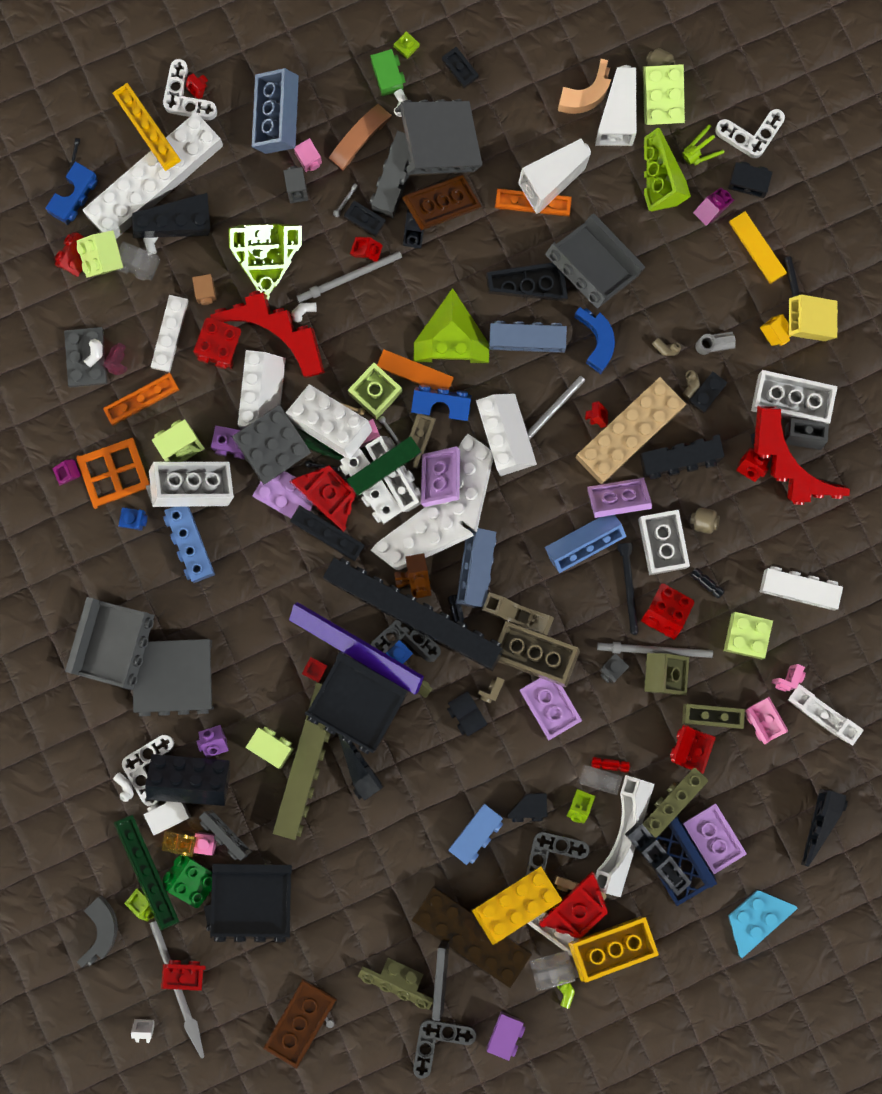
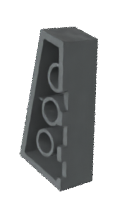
[370,130,411,218]

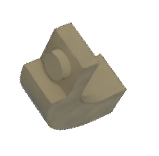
[482,592,554,636]

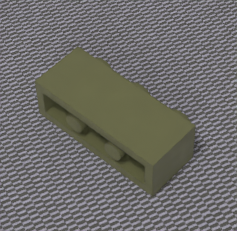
[682,704,745,729]

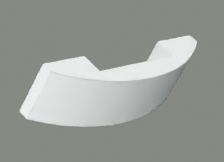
[788,684,864,746]

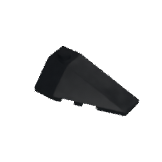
[338,734,384,801]
[801,789,848,867]

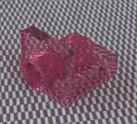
[103,343,127,375]

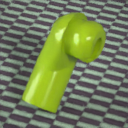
[557,979,575,1009]

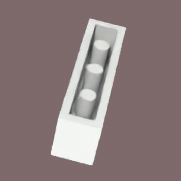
[760,566,843,611]

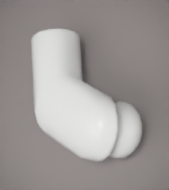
[394,89,408,117]
[143,237,158,255]
[291,302,317,322]
[84,339,103,368]
[113,772,134,802]

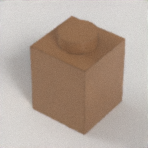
[192,274,217,305]

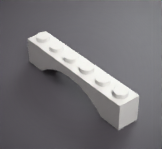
[595,775,654,897]

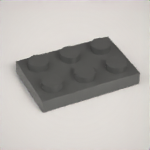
[64,327,107,388]

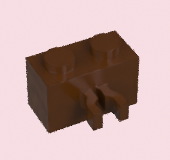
[394,553,432,598]

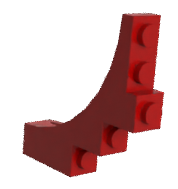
[210,291,325,378]
[754,406,850,505]

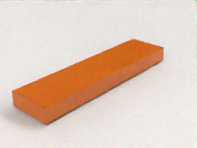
[495,188,572,217]
[377,349,454,390]
[103,373,179,426]

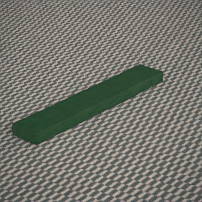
[114,815,180,931]

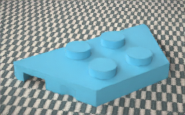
[728,890,798,958]

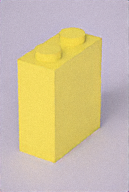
[789,295,838,341]

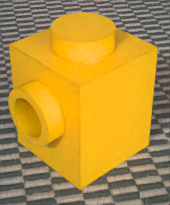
[760,314,791,346]

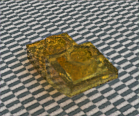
[162,831,196,857]

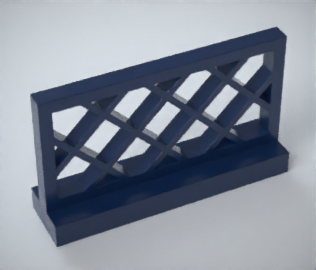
[650,816,717,906]

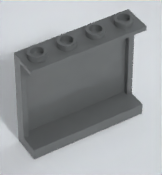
[395,99,482,175]
[545,213,645,309]
[65,597,155,690]
[133,639,214,716]

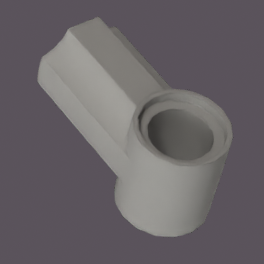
[695,332,736,355]

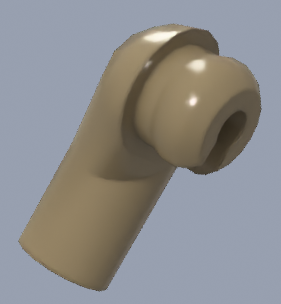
[652,338,681,356]
[682,370,700,400]

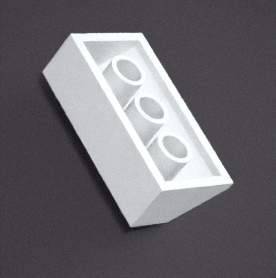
[238,350,286,429]
[476,394,537,476]

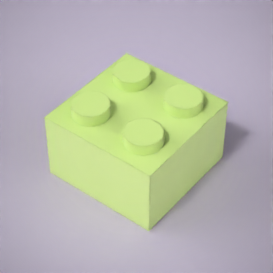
[77,230,123,278]
[348,363,402,420]
[724,612,773,659]
[245,726,294,769]

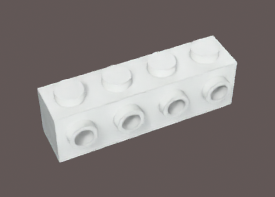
[365,436,421,512]
[339,448,402,525]

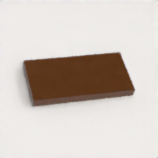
[402,175,481,231]
[263,978,337,1069]

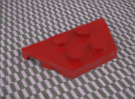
[289,466,356,532]
[539,871,608,939]

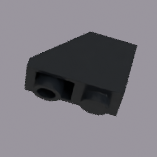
[403,209,425,249]
[508,793,548,822]

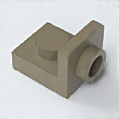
[478,677,505,703]

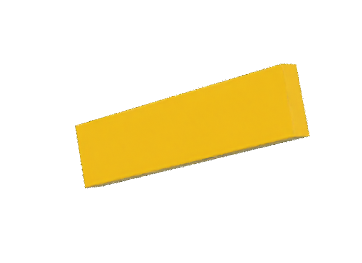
[729,211,787,284]

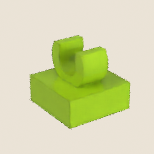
[393,32,420,59]

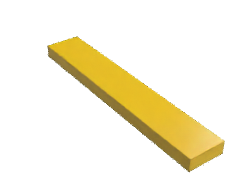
[112,83,181,171]

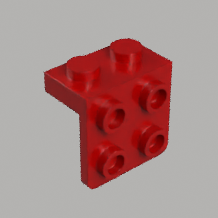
[193,318,241,370]
[641,584,694,640]
[670,725,716,774]

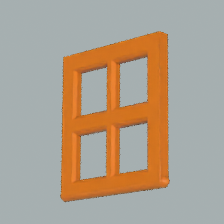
[76,437,150,509]

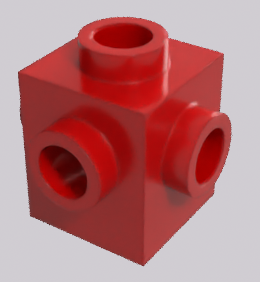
[736,447,770,482]

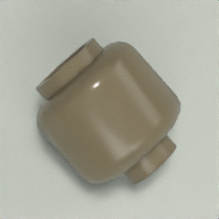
[646,48,675,66]
[690,508,720,534]

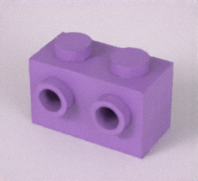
[211,425,245,460]
[486,1011,525,1061]

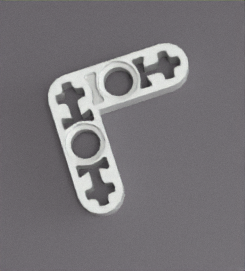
[163,59,217,120]
[715,109,785,158]
[122,735,174,806]

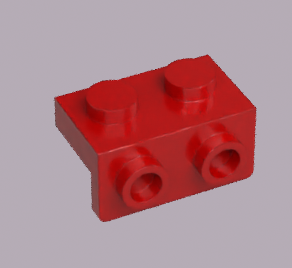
[54,233,85,277]
[161,960,206,991]

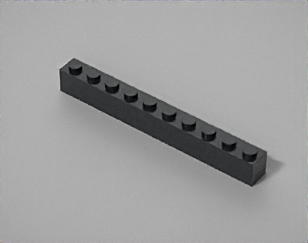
[323,558,504,672]

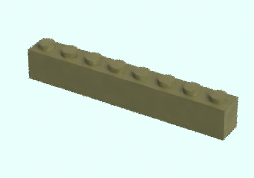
[272,682,331,840]

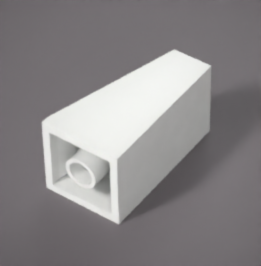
[595,65,636,146]
[518,139,591,214]

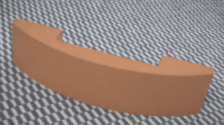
[329,104,392,171]

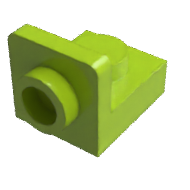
[567,789,595,823]
[124,888,154,922]

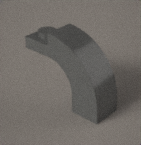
[77,895,118,967]

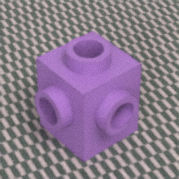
[197,725,229,758]

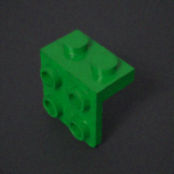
[162,851,212,908]

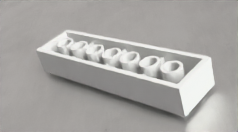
[83,112,223,239]

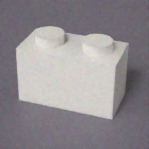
[143,801,191,835]

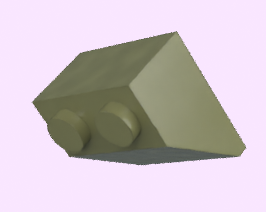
[644,653,689,696]

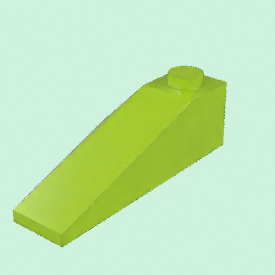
[644,128,691,212]

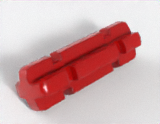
[591,757,630,772]

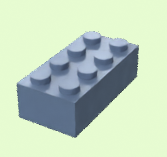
[252,68,299,154]

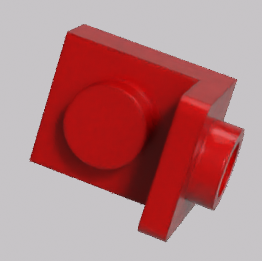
[350,237,383,262]

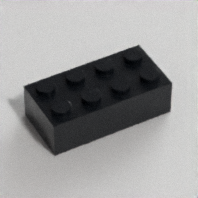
[145,754,230,806]

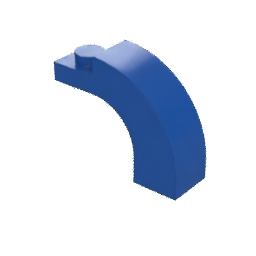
[574,307,615,374]

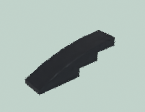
[625,821,691,896]

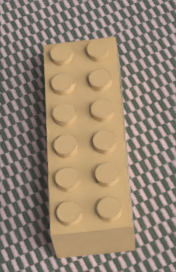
[575,377,686,484]

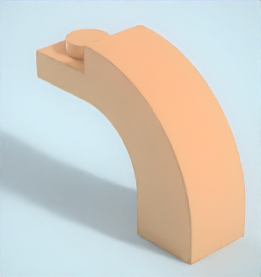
[558,59,611,114]

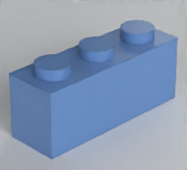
[448,804,503,865]

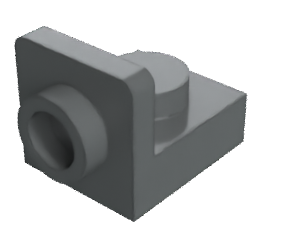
[599,653,629,683]

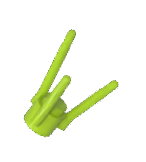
[682,124,725,166]

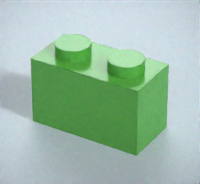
[371,49,406,96]

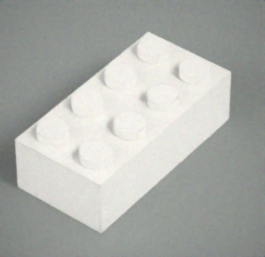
[751,370,838,424]
[286,384,372,460]
[149,462,234,507]

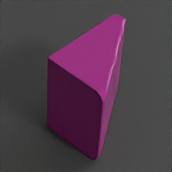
[52,459,81,486]

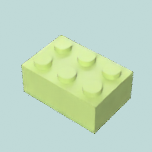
[643,64,685,125]
[152,419,205,462]

